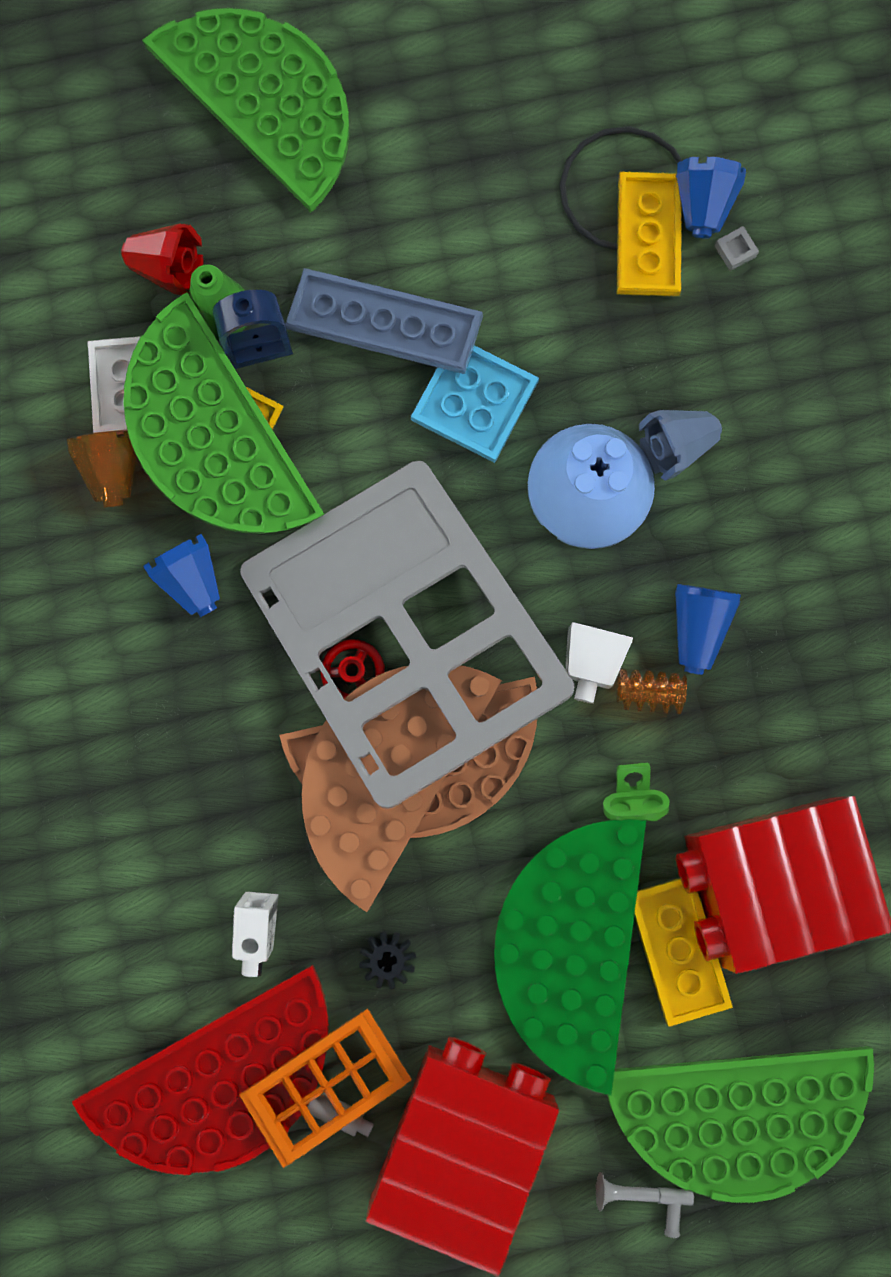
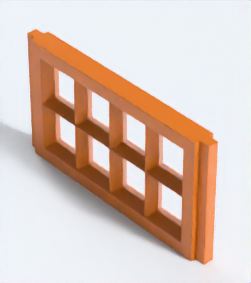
[240,1008,412,1168]

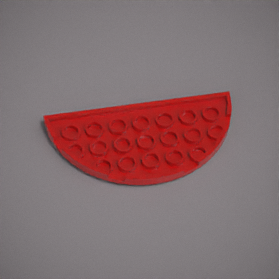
[72,965,329,1175]

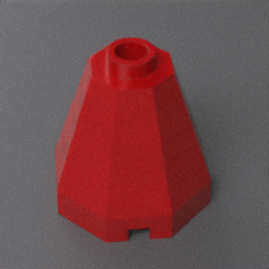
[121,224,204,295]

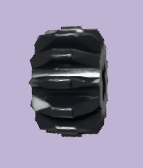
[359,931,416,990]

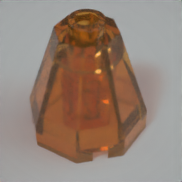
[67,431,137,508]

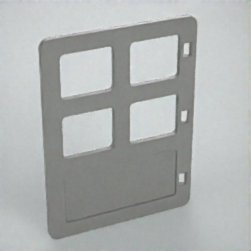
[240,461,574,809]

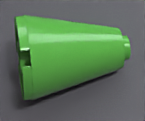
[189,265,246,340]

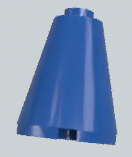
[675,584,741,675]

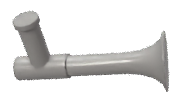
[596,1172,694,1238]

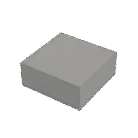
[714,226,759,271]

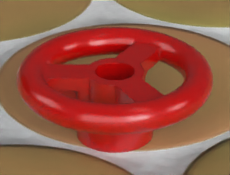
[321,639,385,699]

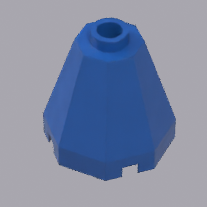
[676,157,746,238]
[143,534,220,617]

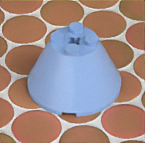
[528,424,655,549]

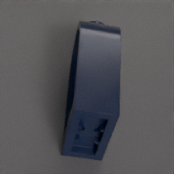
[212,290,293,369]

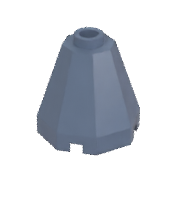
[639,410,722,481]

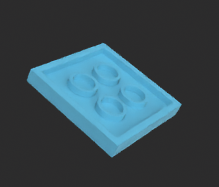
[411,345,539,463]

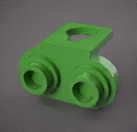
[603,763,670,821]

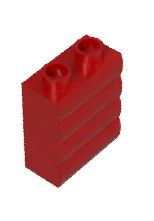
[676,796,891,974]
[365,1037,559,1276]

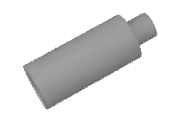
[307,1093,374,1137]

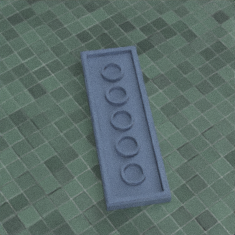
[285,268,483,374]

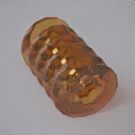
[616,669,687,714]

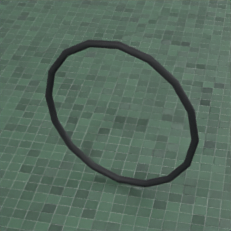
[560,126,684,250]

